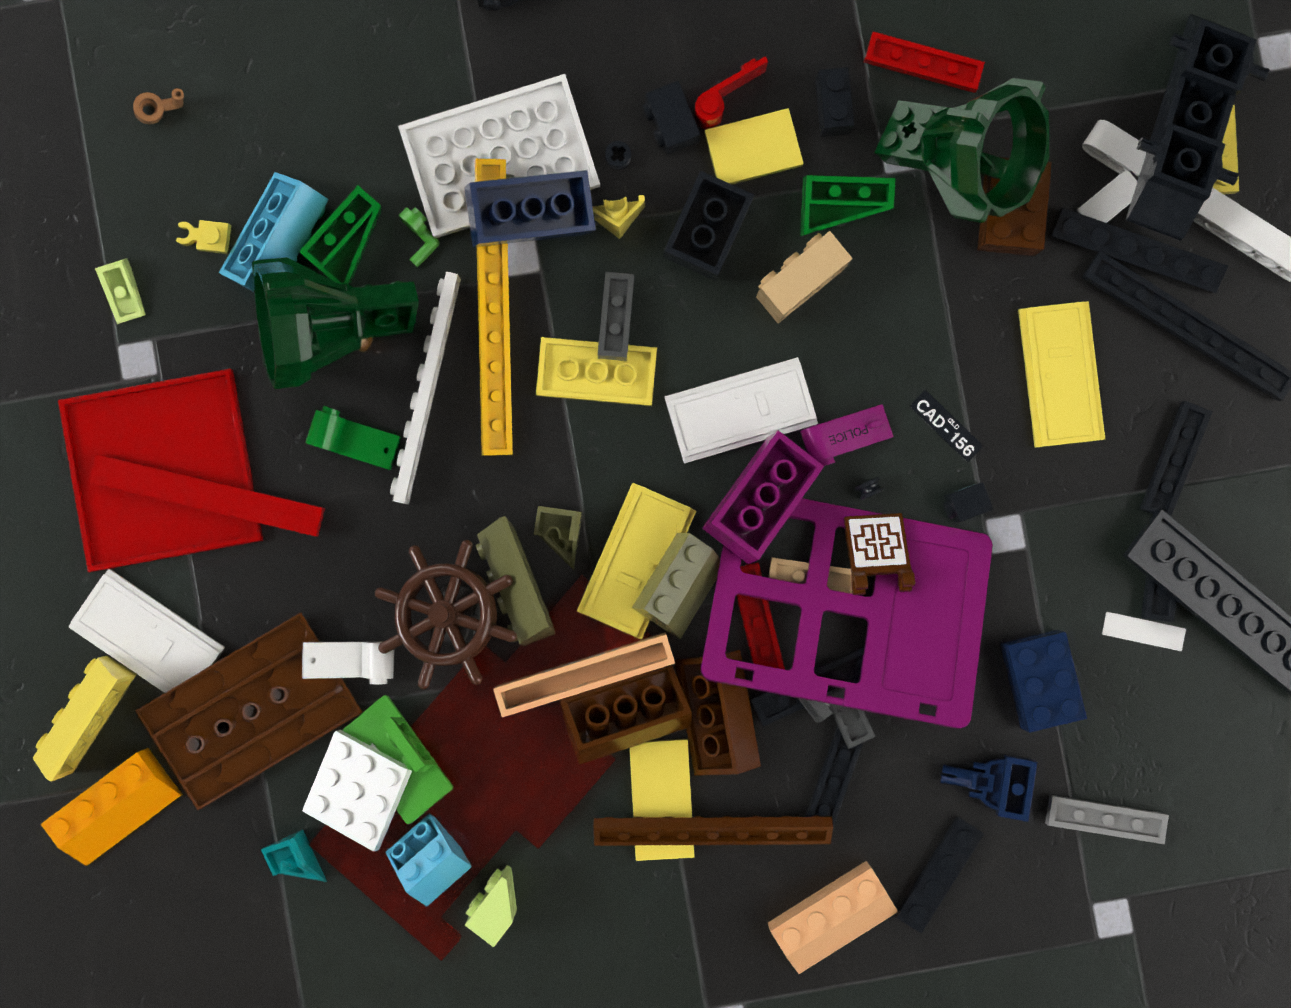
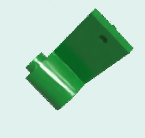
[305,406,401,470]

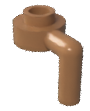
[133,88,184,125]

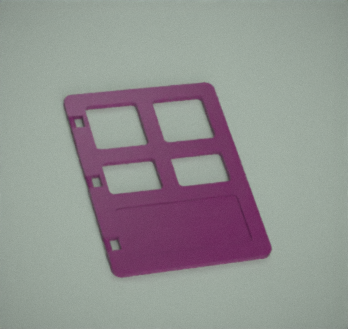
[701,498,993,729]

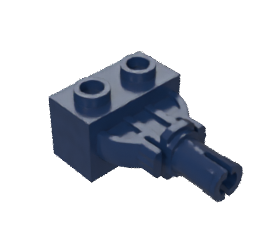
[940,755,1038,822]

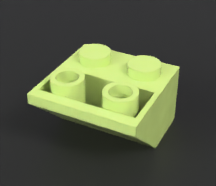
[465,865,517,947]

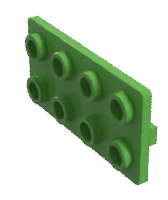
[342,695,453,824]

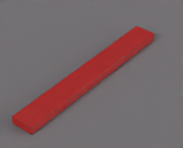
[89,454,325,537]

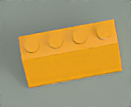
[41,748,183,866]

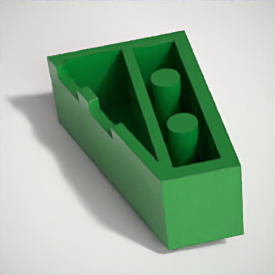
[800,175,895,236]
[299,185,382,285]

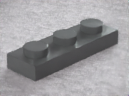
[598,272,634,361]

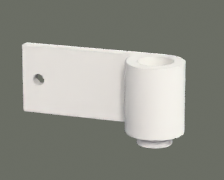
[302,641,394,684]

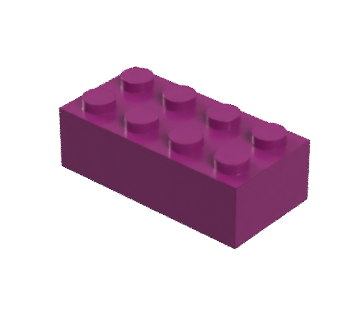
[702,430,824,564]

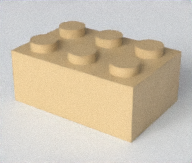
[756,231,853,323]

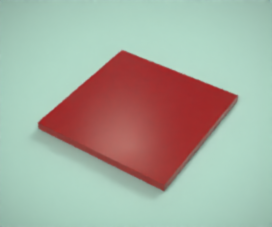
[58,369,263,572]

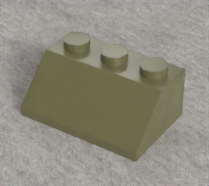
[632,533,720,639]

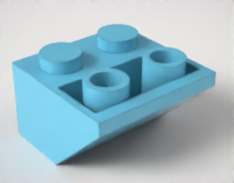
[385,813,472,906]

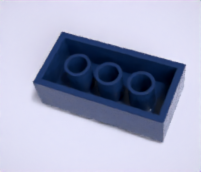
[464,170,596,248]

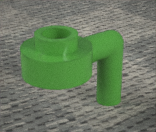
[398,207,439,268]

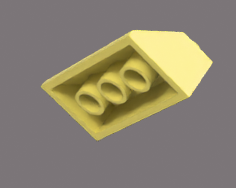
[33,656,137,782]

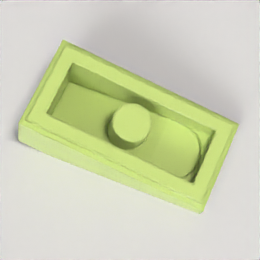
[95,258,146,324]

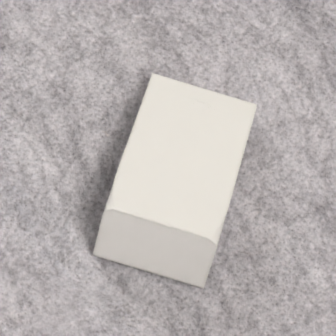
[1076,169,1137,223]

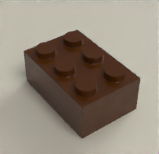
[978,157,1052,256]

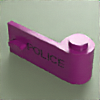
[800,404,893,466]

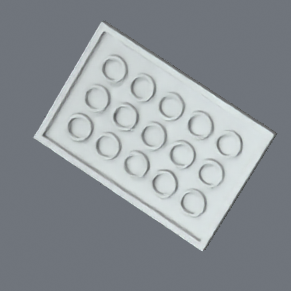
[398,74,600,238]

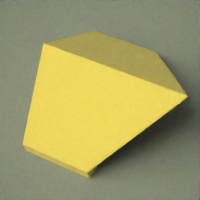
[593,195,645,239]

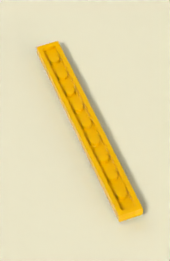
[475,158,513,455]

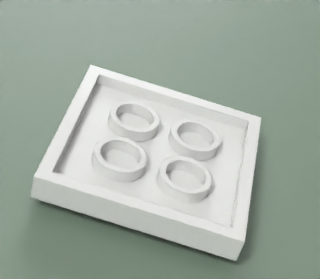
[302,730,412,852]

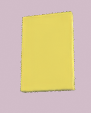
[704,108,804,185]

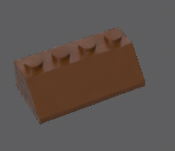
[674,650,761,775]
[559,664,692,765]

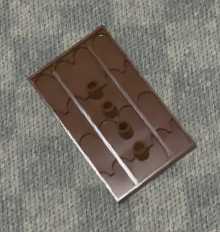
[135,612,362,811]

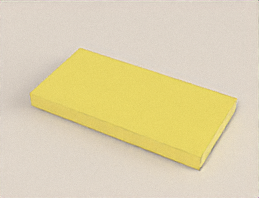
[536,337,657,406]
[630,738,694,861]

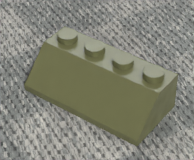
[476,516,556,647]

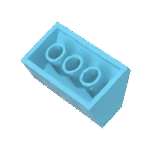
[219,172,329,292]

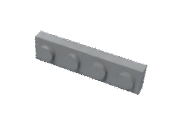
[1045,795,1169,844]

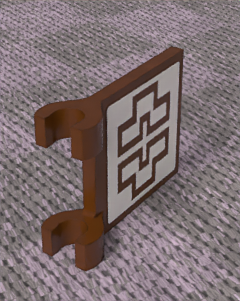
[844,513,915,595]

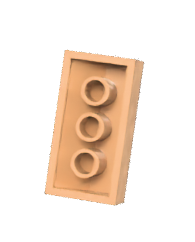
[768,861,898,974]

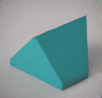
[261,829,327,882]

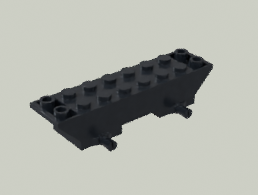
[1126,14,1270,241]

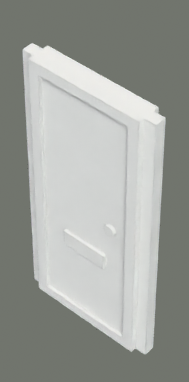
[664,357,818,464]
[69,569,225,693]

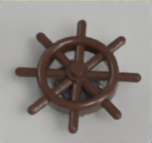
[375,540,517,690]

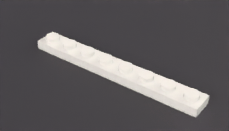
[390,272,461,505]

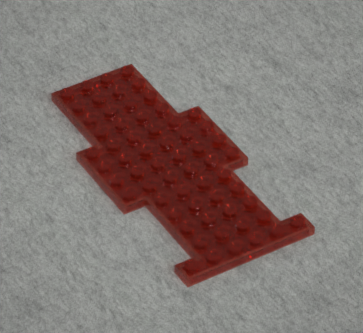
[309,575,653,961]

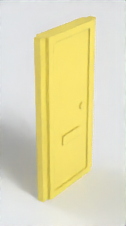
[1018,301,1105,448]
[576,483,696,640]

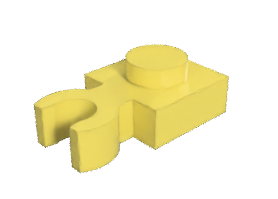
[176,220,231,254]

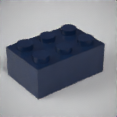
[1000,630,1087,733]

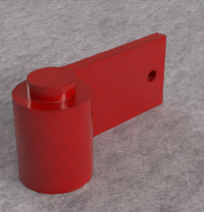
[694,56,768,130]

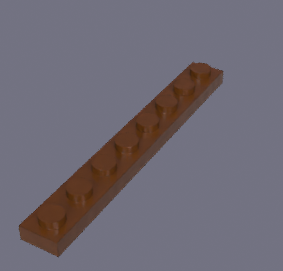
[594,816,833,846]

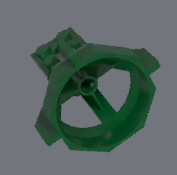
[874,78,1049,223]
[252,257,419,389]

